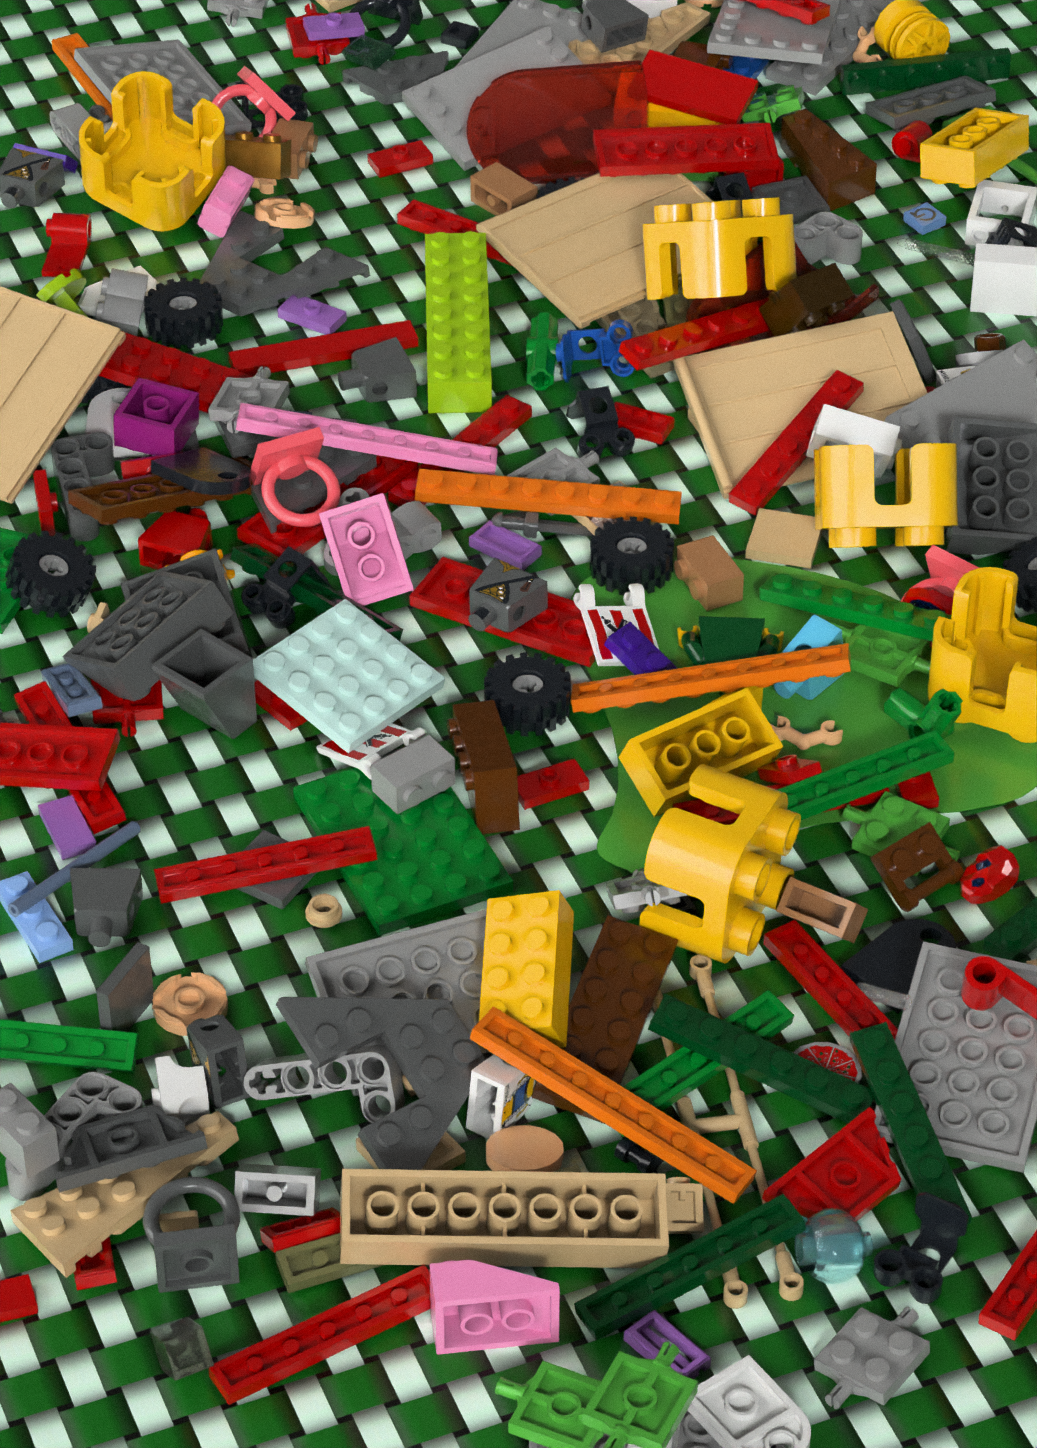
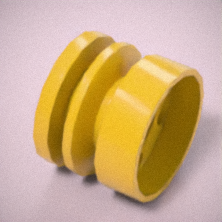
[874,0,950,60]

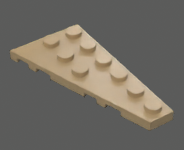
[568,2,711,93]
[10,1111,239,1278]

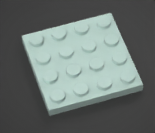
[253,599,445,753]

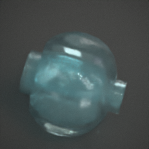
[795,1208,873,1284]

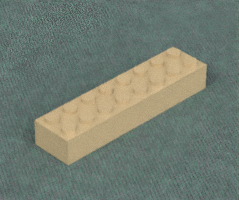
[340,1169,669,1268]

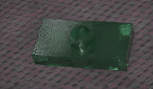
[341,35,396,70]

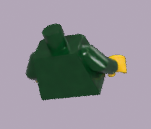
[677,616,784,696]

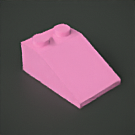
[319,493,414,606]
[430,1259,560,1355]

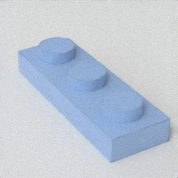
[0,871,74,963]

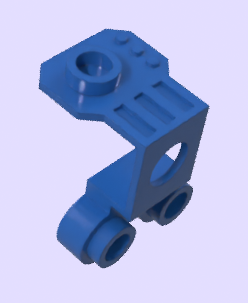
[556,319,635,382]

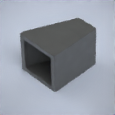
[152,629,257,739]

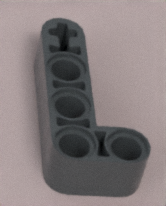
[51,432,115,541]

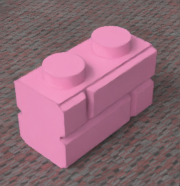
[197,166,255,238]

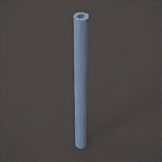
[8,821,141,917]

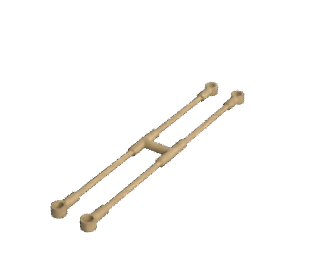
[653,954,804,1309]

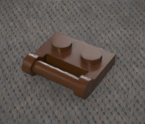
[870,822,964,912]

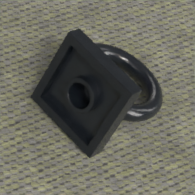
[349,0,423,52]

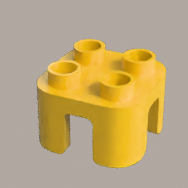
[79,71,226,232]
[642,197,797,300]
[814,443,958,548]
[928,567,1037,743]
[639,764,801,964]

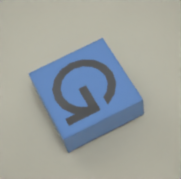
[903,203,946,235]

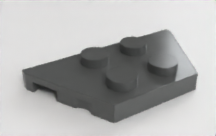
[342,51,449,105]
[55,1105,208,1193]

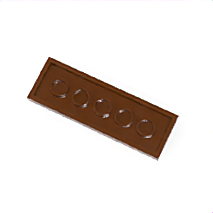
[68,457,253,525]
[532,915,678,1124]

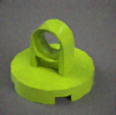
[36,269,87,317]

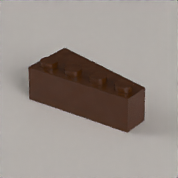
[781,108,877,211]
[447,700,520,834]

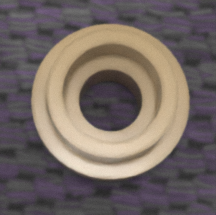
[305,894,343,928]

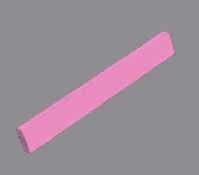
[236,403,498,475]

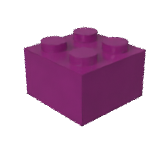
[114,378,199,456]

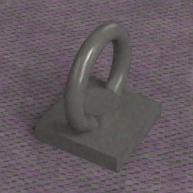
[143,1177,240,1293]

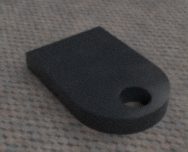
[151,447,251,495]
[841,919,956,1014]

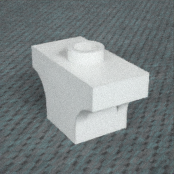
[151,1056,210,1126]

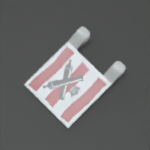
[573,583,659,666]
[317,723,426,780]

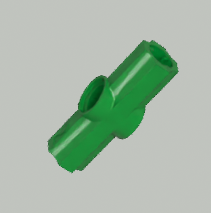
[526,312,559,391]

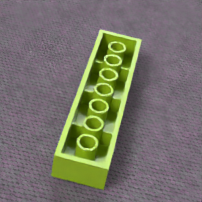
[425,231,492,413]

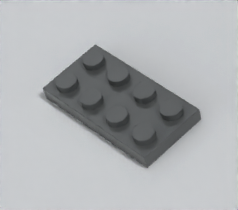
[865,75,996,130]

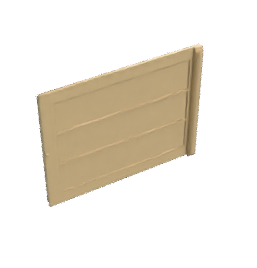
[476,173,759,329]
[0,286,126,504]
[673,311,927,499]

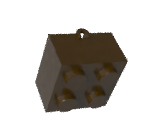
[759,263,854,337]

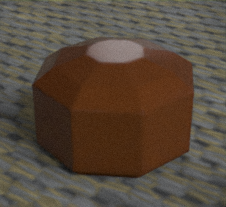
[974,333,1006,352]

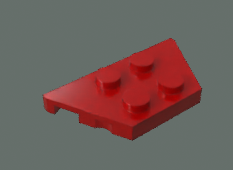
[762,1107,901,1232]

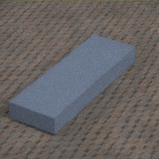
[41,663,103,717]

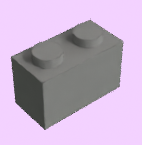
[371,735,455,814]
[0,1083,60,1179]
[234,1163,321,1216]

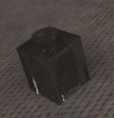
[150,1317,214,1381]

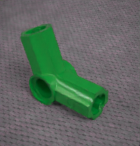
[884,688,963,739]

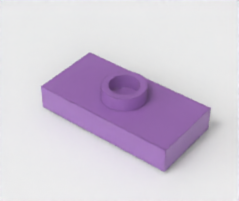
[303,12,365,41]
[277,295,347,335]

